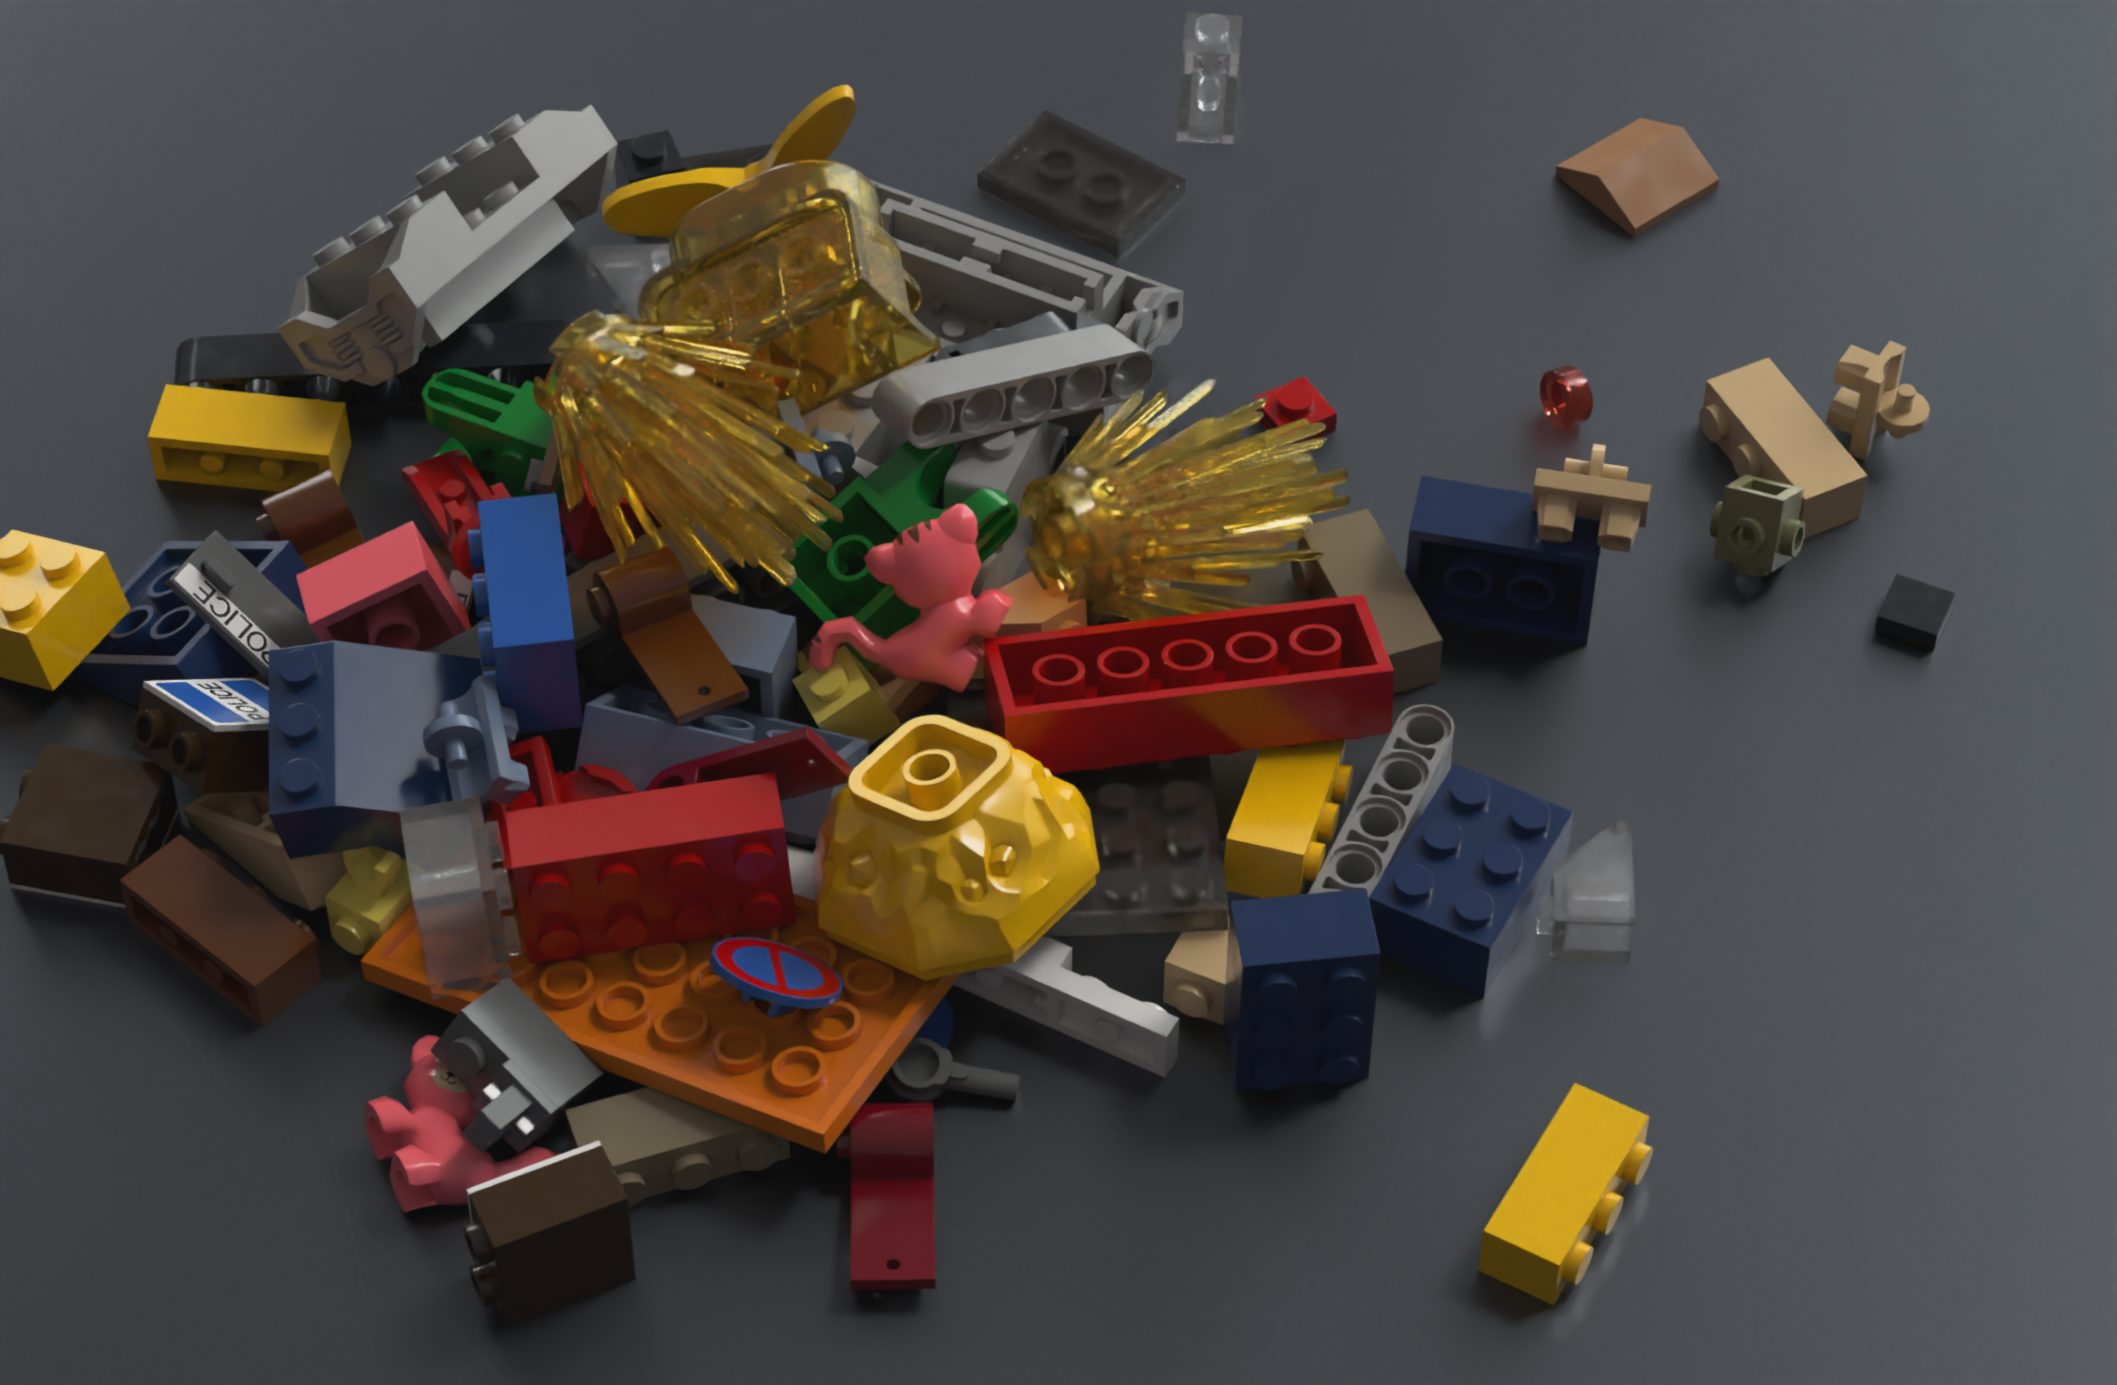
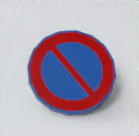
[709,937,844,1018]

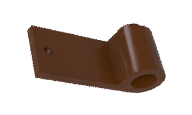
[255,468,366,569]
[586,546,749,726]

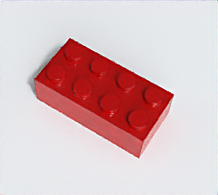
[505,772,797,964]

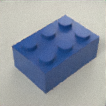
[467,493,583,734]

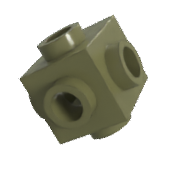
[1710,474,1805,576]

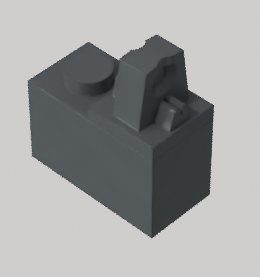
[430,977,604,1153]

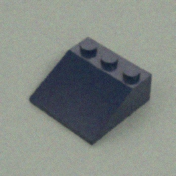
[68,541,308,707]
[269,640,487,859]

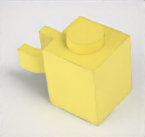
[792,643,902,746]
[325,846,428,955]

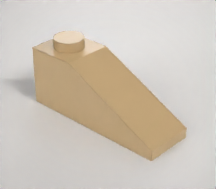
[182,791,348,912]

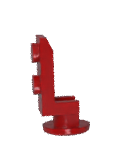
[401,448,512,581]

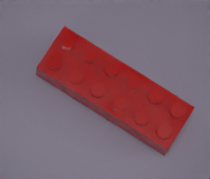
[983,594,1394,774]

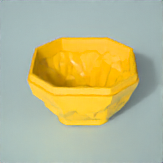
[813,715,1100,980]

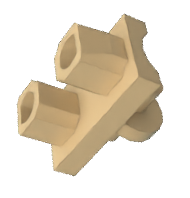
[1826,341,1930,460]
[1532,443,1652,552]

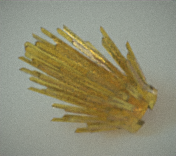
[533,308,843,594]
[1020,379,1350,621]

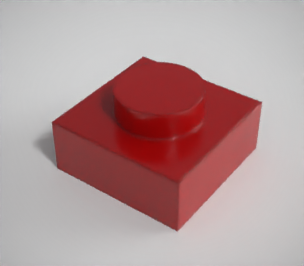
[1253,376,1337,449]

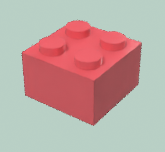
[296,521,471,651]

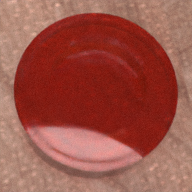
[1540,365,1593,429]

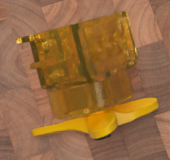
[601,85,942,450]

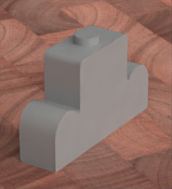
[944,420,1068,600]

